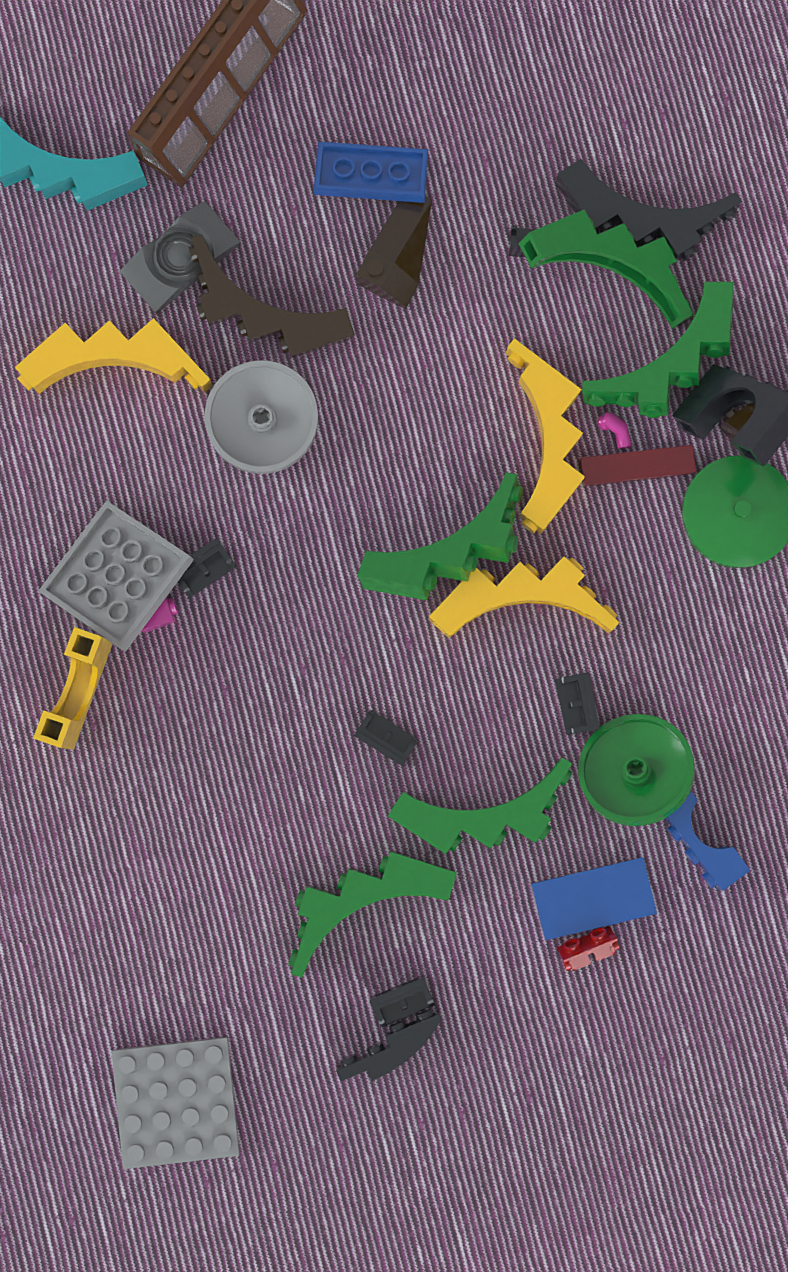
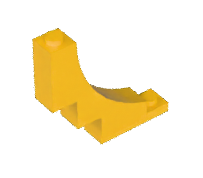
[15,318,213,394]
[506,338,585,534]

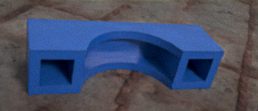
[665,791,750,891]

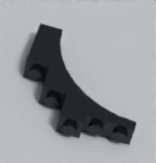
[555,159,742,261]

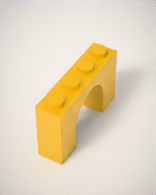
[33,627,112,750]

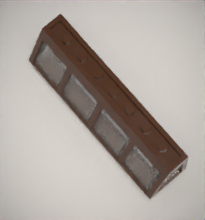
[127,0,308,188]

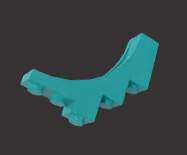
[0,117,148,211]

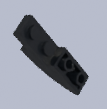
[336,1009,442,1082]

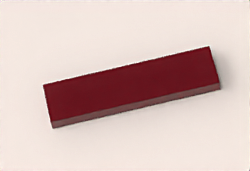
[580,445,696,487]

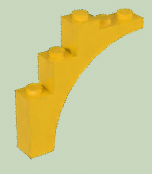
[428,556,620,638]

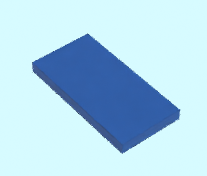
[314,141,429,203]
[531,857,657,941]

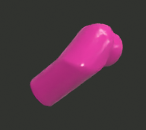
[597,412,632,449]

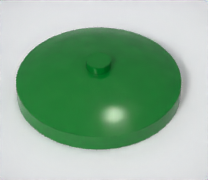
[682,456,788,568]
[578,714,695,826]

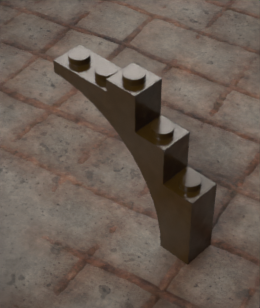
[188,234,355,358]

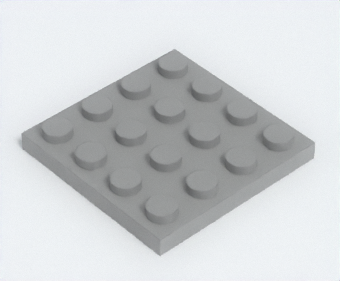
[39,500,194,652]
[112,1036,240,1169]

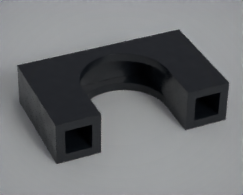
[672,364,788,467]

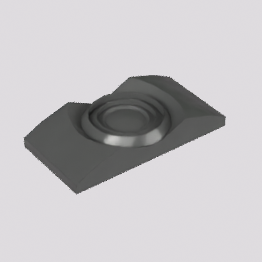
[120,201,241,314]

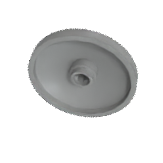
[205,360,318,474]

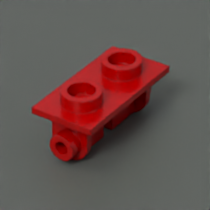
[557,926,620,971]

